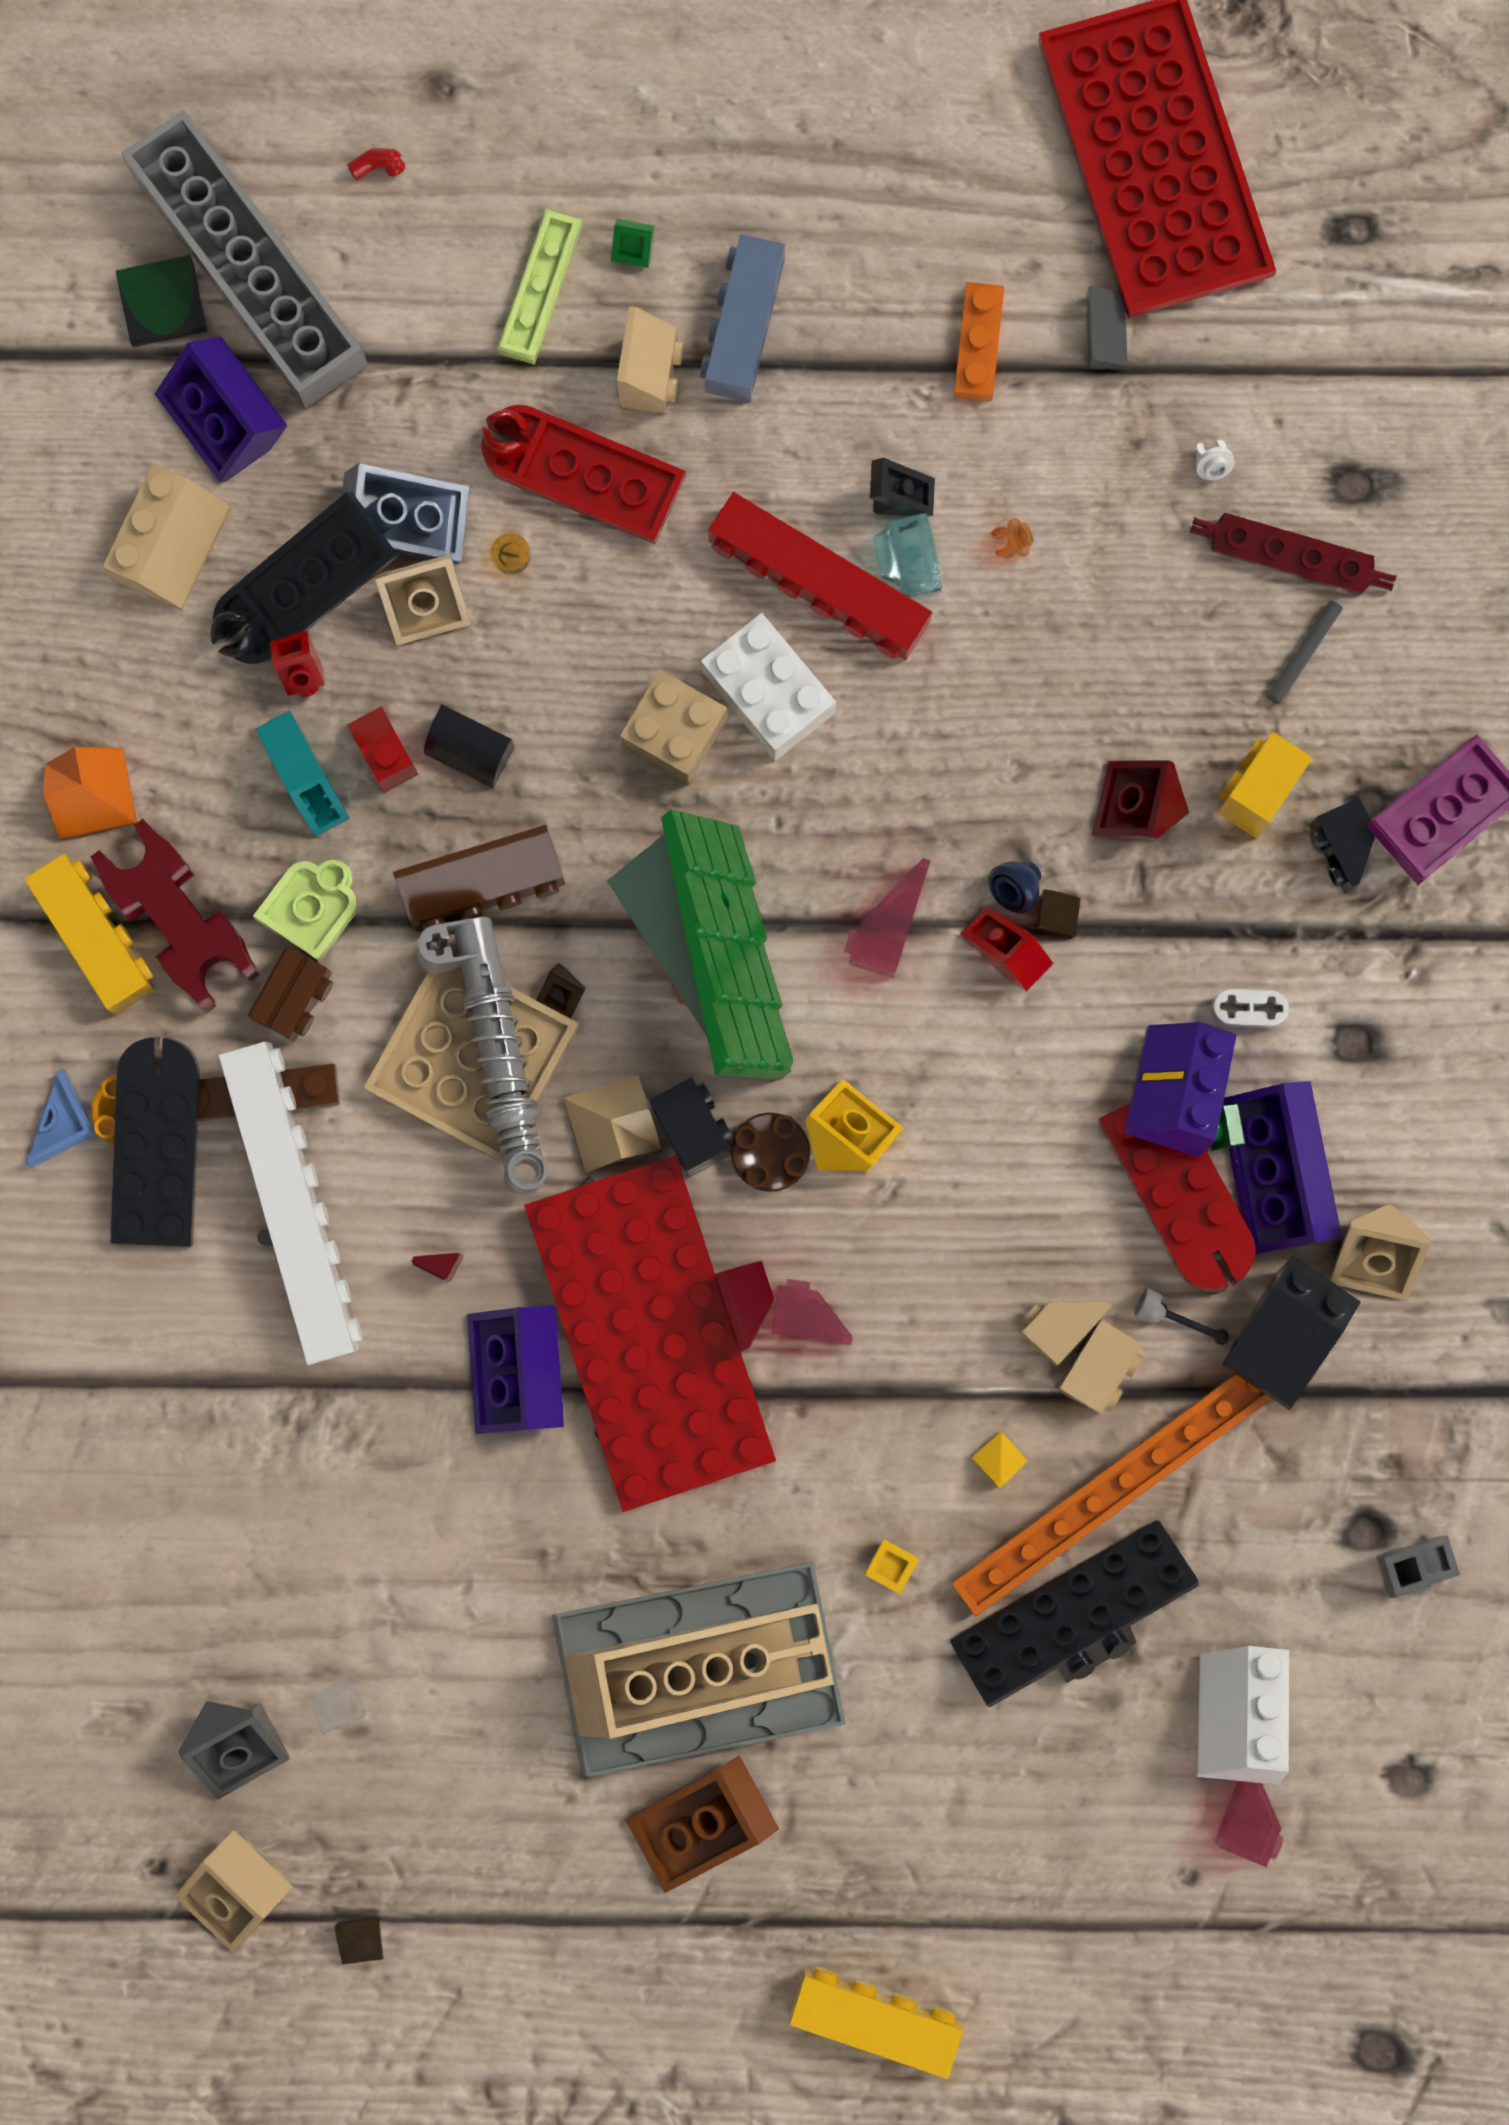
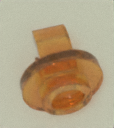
[991,518,1033,559]

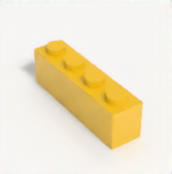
[24,853,156,1015]
[789,1966,963,2079]

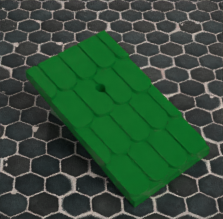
[607,809,793,1079]

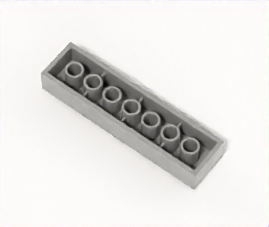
[121,110,368,409]

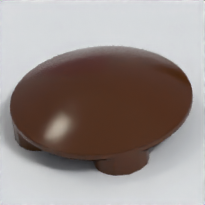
[731,1112,810,1192]

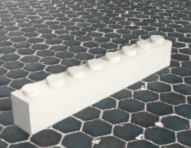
[219,1042,363,1365]

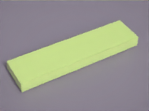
[497,209,583,365]

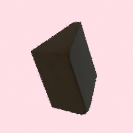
[1036,889,1081,937]

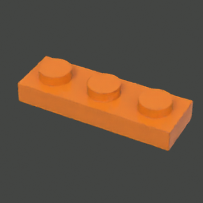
[954,282,1004,401]

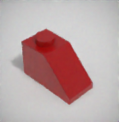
[347,706,419,793]
[960,906,1054,992]

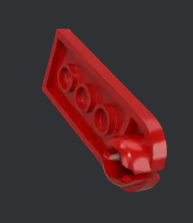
[481,405,686,544]
[1098,1103,1256,1292]

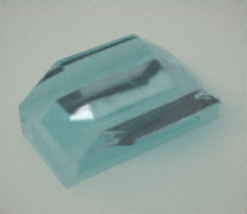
[873,513,942,597]

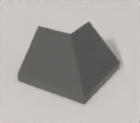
[179,1701,290,1799]

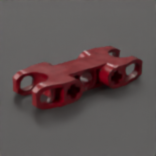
[90,818,260,1013]

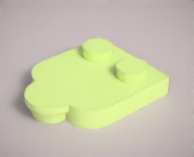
[253,859,357,963]

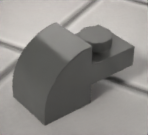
[1376,1535,1460,1598]

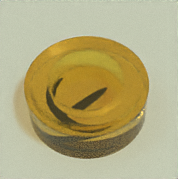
[491,533,531,575]

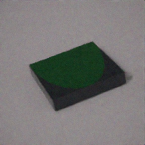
[116,255,208,347]

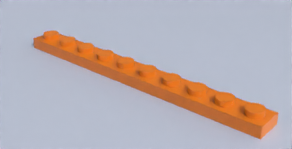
[951,1374,1272,1617]

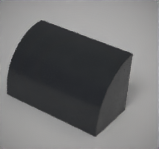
[424,704,515,788]

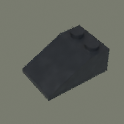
[1221,1256,1361,1410]

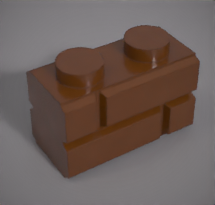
[247,947,333,1042]

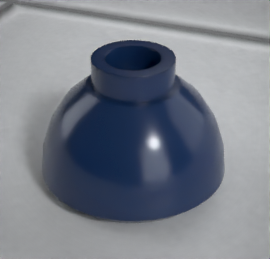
[989,861,1041,914]

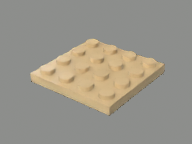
[363,950,580,1163]

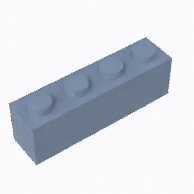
[700,234,785,402]

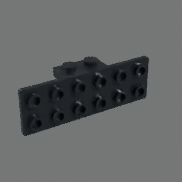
[950,1520,1199,1707]

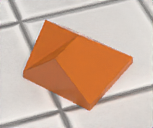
[43,747,137,840]

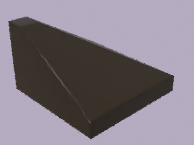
[536,963,586,1019]
[335,1916,384,1965]

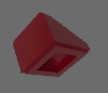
[411,1253,464,1282]

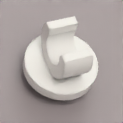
[1195,440,1235,481]

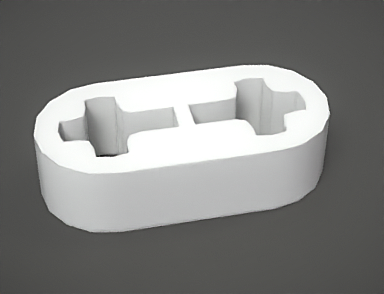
[1211,989,1289,1028]

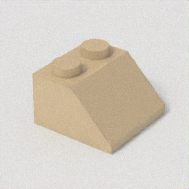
[617,306,684,414]
[174,1830,293,1953]

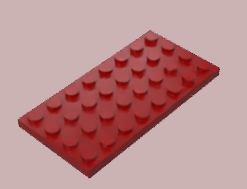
[1038,0,1277,318]
[524,1155,776,1512]

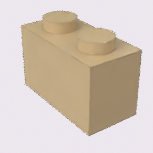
[1056,1319,1144,1414]

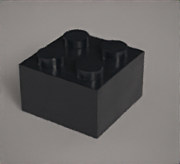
[649,1077,734,1178]

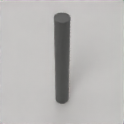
[1267,601,1343,704]

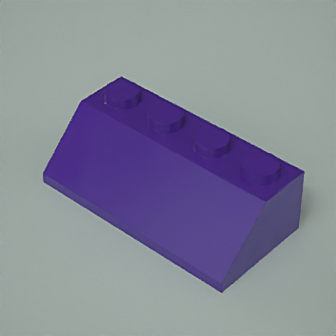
[1223,1081,1342,1254]

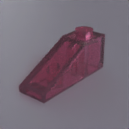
[844,858,931,978]

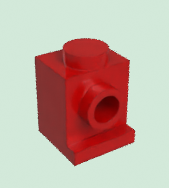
[270,631,325,697]

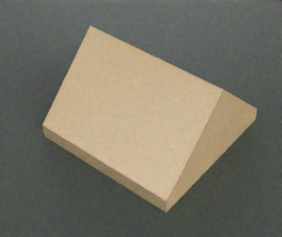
[374,554,471,646]

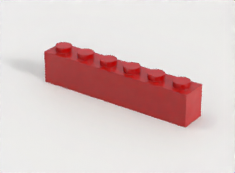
[708,492,932,660]

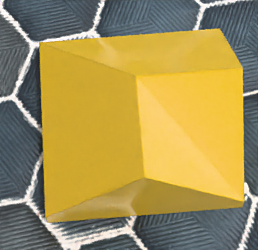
[805,1079,904,1176]

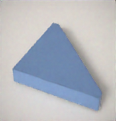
[26,1069,97,1168]

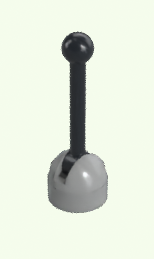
[1134,1288,1230,1345]

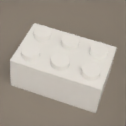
[701,613,836,761]

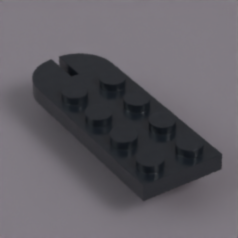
[210,491,399,664]
[110,1037,200,1247]

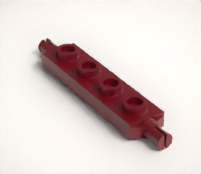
[1189,513,1396,595]

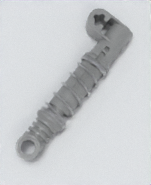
[416,917,548,1196]

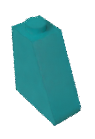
[255,710,350,837]

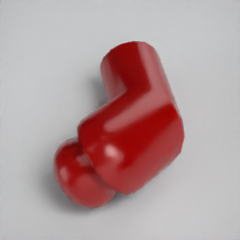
[346,148,406,181]

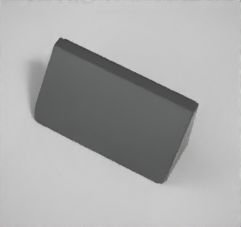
[1086,286,1128,369]

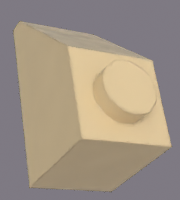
[1019,1301,1112,1366]

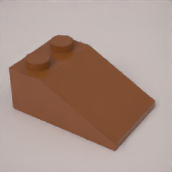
[626,1755,779,1894]

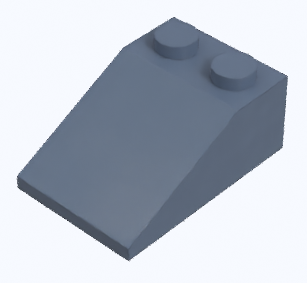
[342,463,469,563]

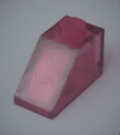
[771,1279,852,1346]
[1214,1781,1283,1868]

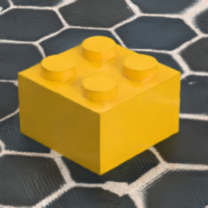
[1217,731,1313,839]

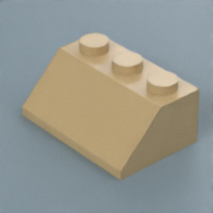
[102,463,231,610]

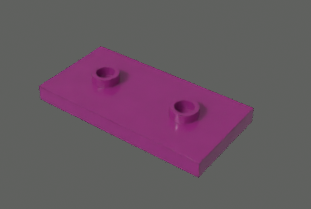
[1366,734,1509,886]

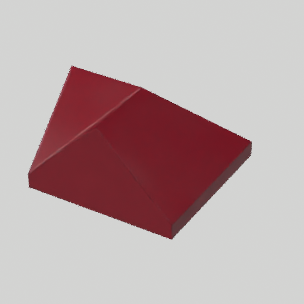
[1092,760,1189,839]
[715,1261,774,1353]

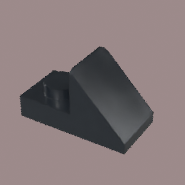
[870,457,935,517]

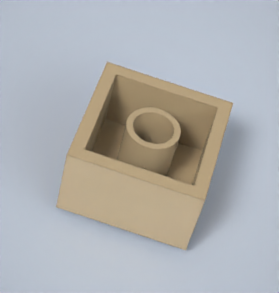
[620,669,728,785]

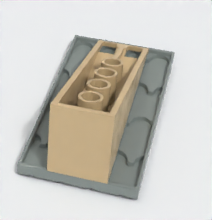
[552,1562,846,1777]

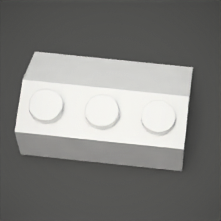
[1197,1646,1289,1785]

